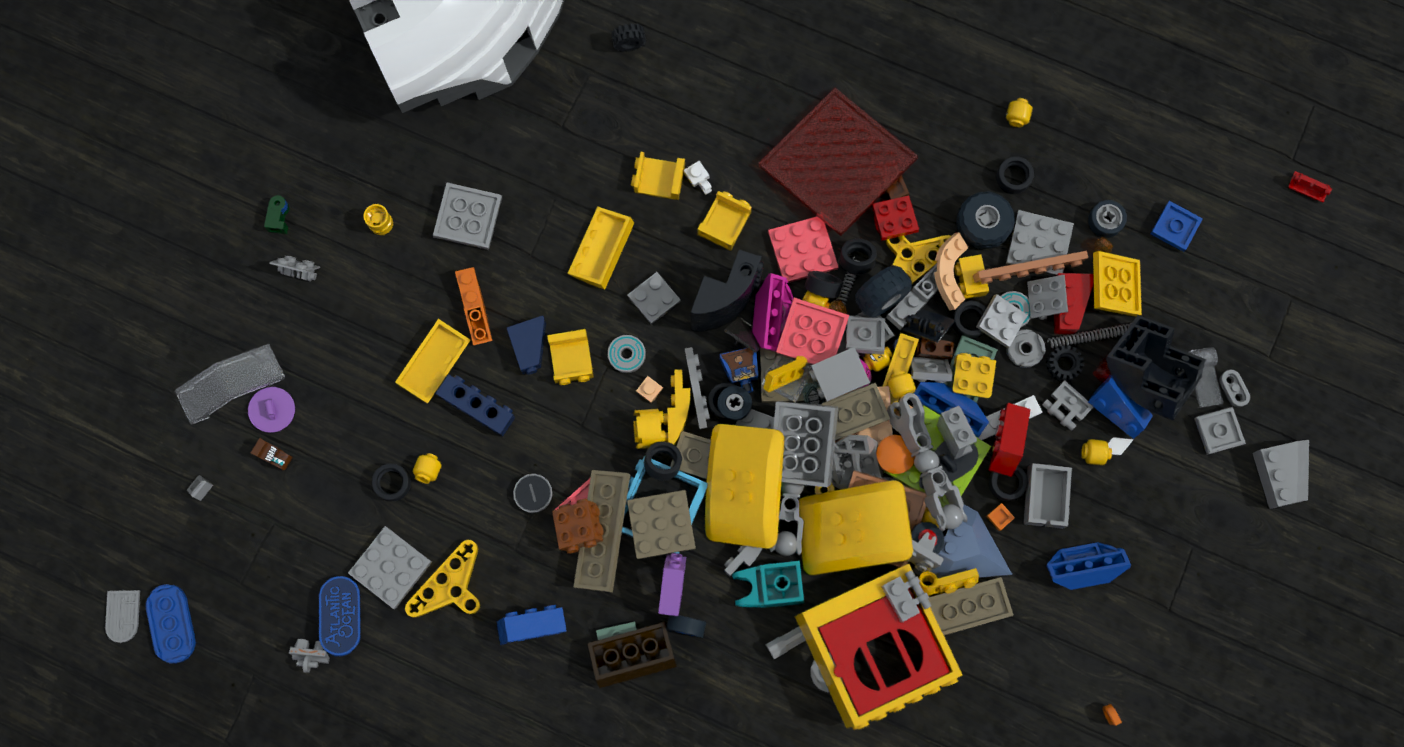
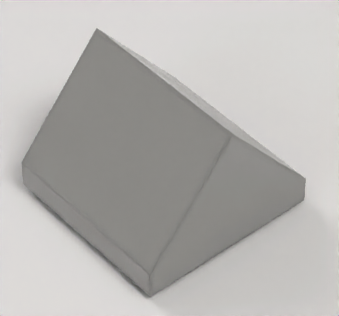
[187,475,213,501]

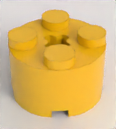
[634,409,665,449]

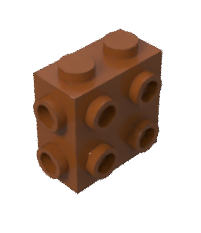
[552,499,603,553]

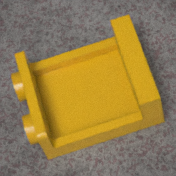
[698,191,752,251]

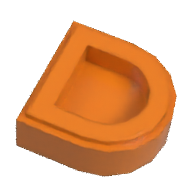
[1103,704,1122,726]

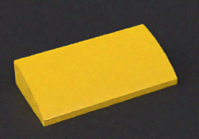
[568,207,634,290]
[395,319,470,404]

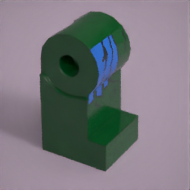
[264,195,289,234]

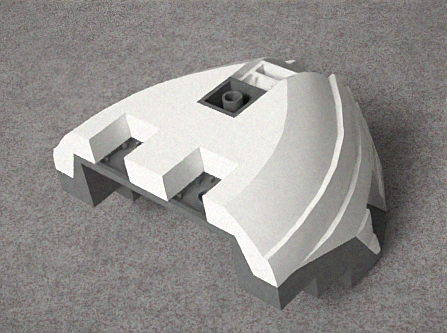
[349,0,565,113]

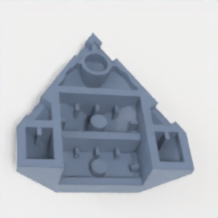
[930,505,1012,578]

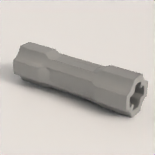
[766,625,824,659]

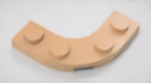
[934,232,968,310]

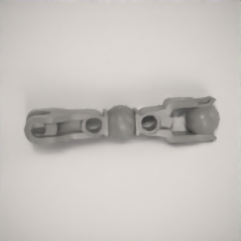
[887,393,967,531]
[769,482,804,556]

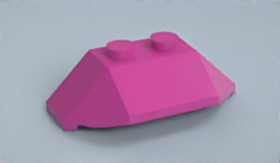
[752,273,794,352]

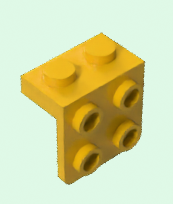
[952,353,996,398]

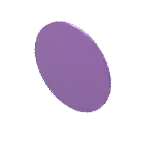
[248,387,295,433]

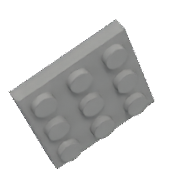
[433,183,502,250]
[1006,210,1074,276]
[348,526,432,609]

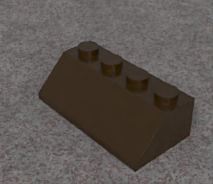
[587,622,677,688]

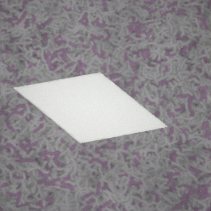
[1108,437,1134,455]

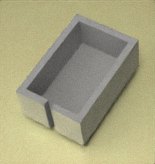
[1024,463,1072,529]

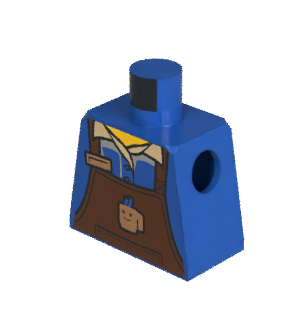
[720,346,758,393]

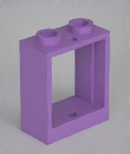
[659,553,686,616]

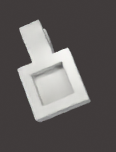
[684,161,712,195]

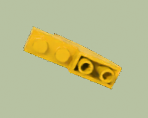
[664,370,690,445]

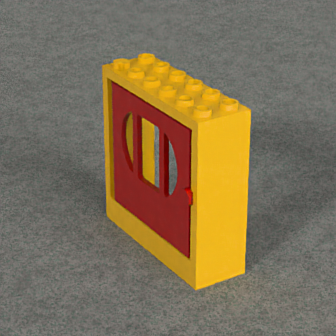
[795,564,962,730]

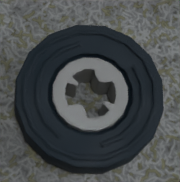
[717,386,752,421]

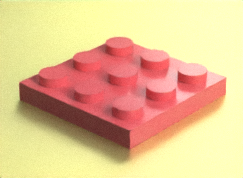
[768,215,839,283]
[776,298,849,365]

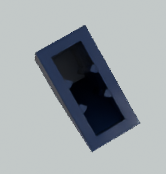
[507,316,546,375]

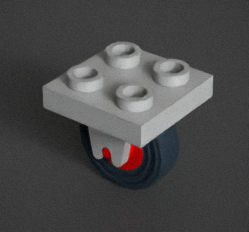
[906,522,945,572]

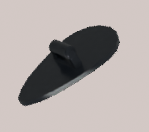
[919,441,978,489]

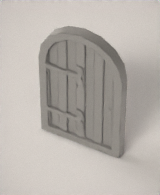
[105,590,140,643]

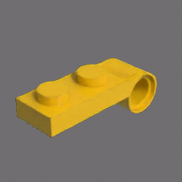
[919,568,979,596]

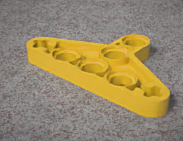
[886,235,951,284]
[405,540,480,617]

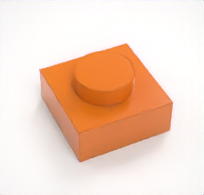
[986,503,1015,531]

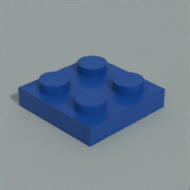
[1150,201,1203,252]

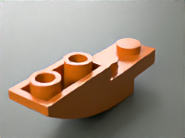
[455,267,492,345]

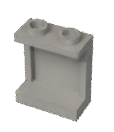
[809,347,870,402]
[937,406,977,460]

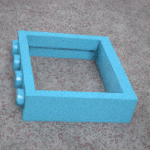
[622,456,707,554]

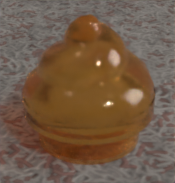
[1094,236,1114,253]
[828,300,847,314]

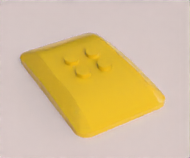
[705,424,784,549]
[798,481,913,575]

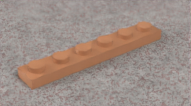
[973,251,1088,284]

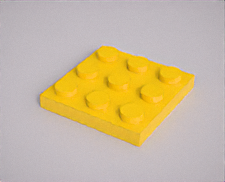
[1093,251,1142,317]

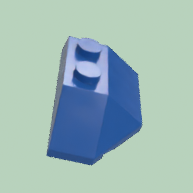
[913,382,989,437]
[1047,542,1131,590]

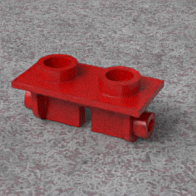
[1288,171,1332,203]

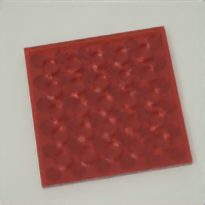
[759,88,918,236]

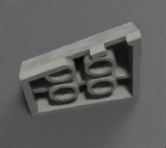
[1253,440,1309,509]

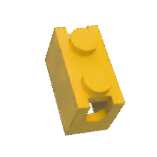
[954,255,989,299]

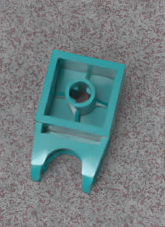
[732,561,805,608]

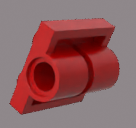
[872,196,919,240]

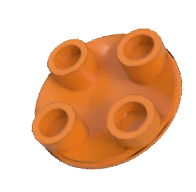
[876,435,915,474]

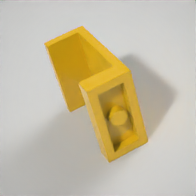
[631,152,685,200]
[547,329,593,385]

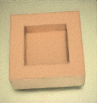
[636,376,663,403]

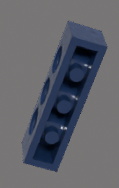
[436,374,515,437]

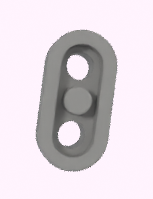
[1219,370,1250,407]

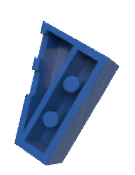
[1088,375,1153,439]
[497,605,566,645]

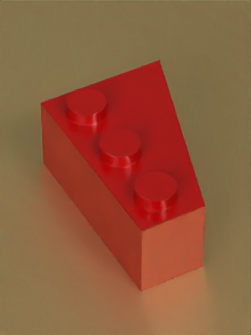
[1054,273,1094,334]
[989,403,1031,476]

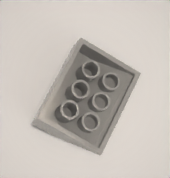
[773,401,838,487]

